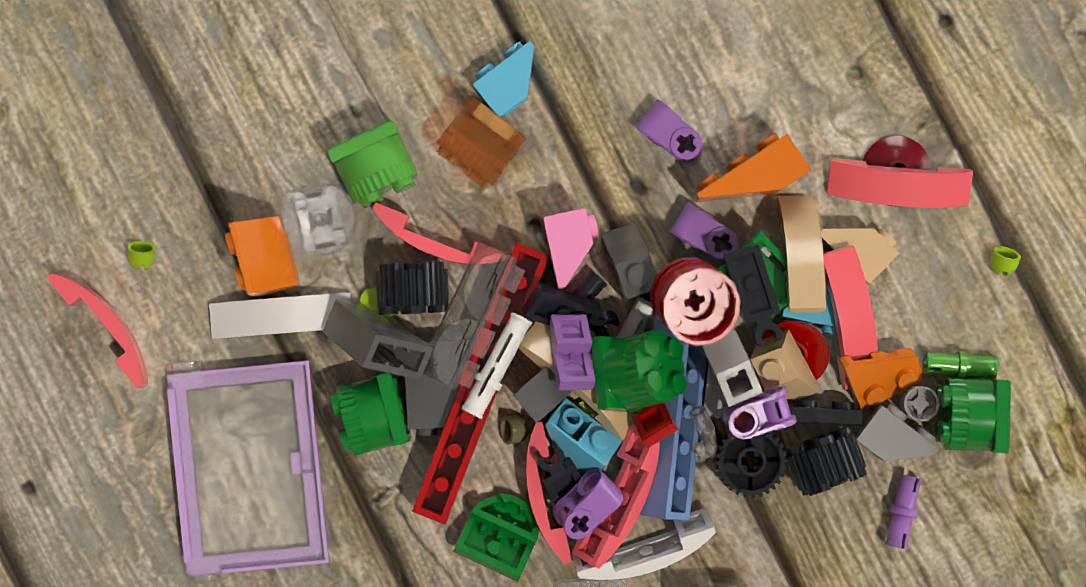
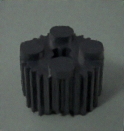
[376,262,449,315]
[784,426,867,496]
[713,427,788,498]

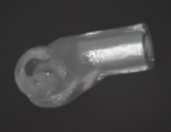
[689,406,717,462]

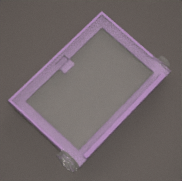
[166,360,330,583]

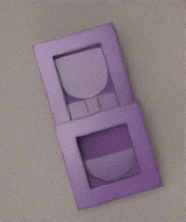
[550,314,596,391]

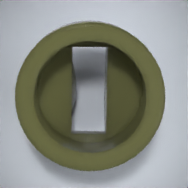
[499,415,529,445]

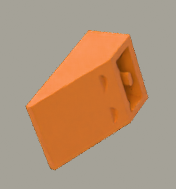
[693,133,812,202]
[225,216,301,297]

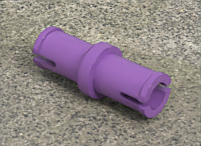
[885,475,922,549]

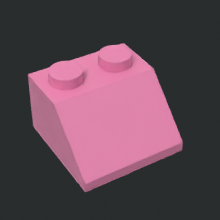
[543,208,599,289]

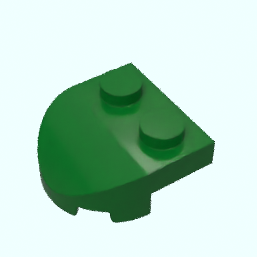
[453,494,539,582]

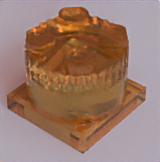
[436,95,527,188]

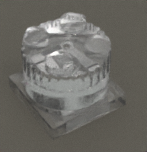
[281,181,364,262]

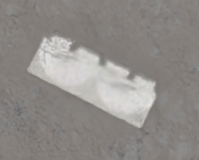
[423,241,525,390]

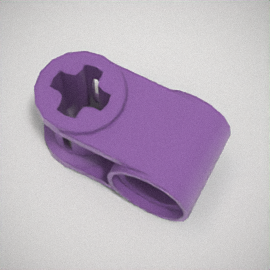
[635,99,702,162]
[669,202,738,260]
[722,386,797,439]
[553,468,624,539]

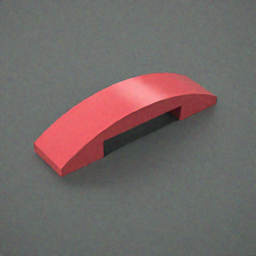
[827,158,973,208]
[373,202,509,265]
[823,245,878,390]
[47,273,148,389]
[526,420,572,564]
[571,423,660,568]

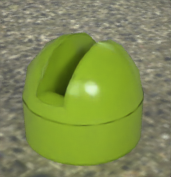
[127,241,156,270]
[990,246,1021,276]

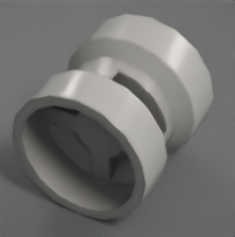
[899,385,940,422]

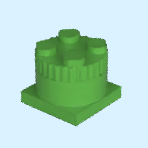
[327,120,418,209]

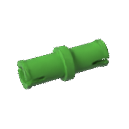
[923,351,999,379]

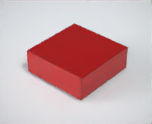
[632,403,679,448]

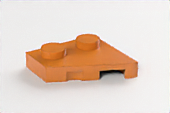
[839,348,925,412]

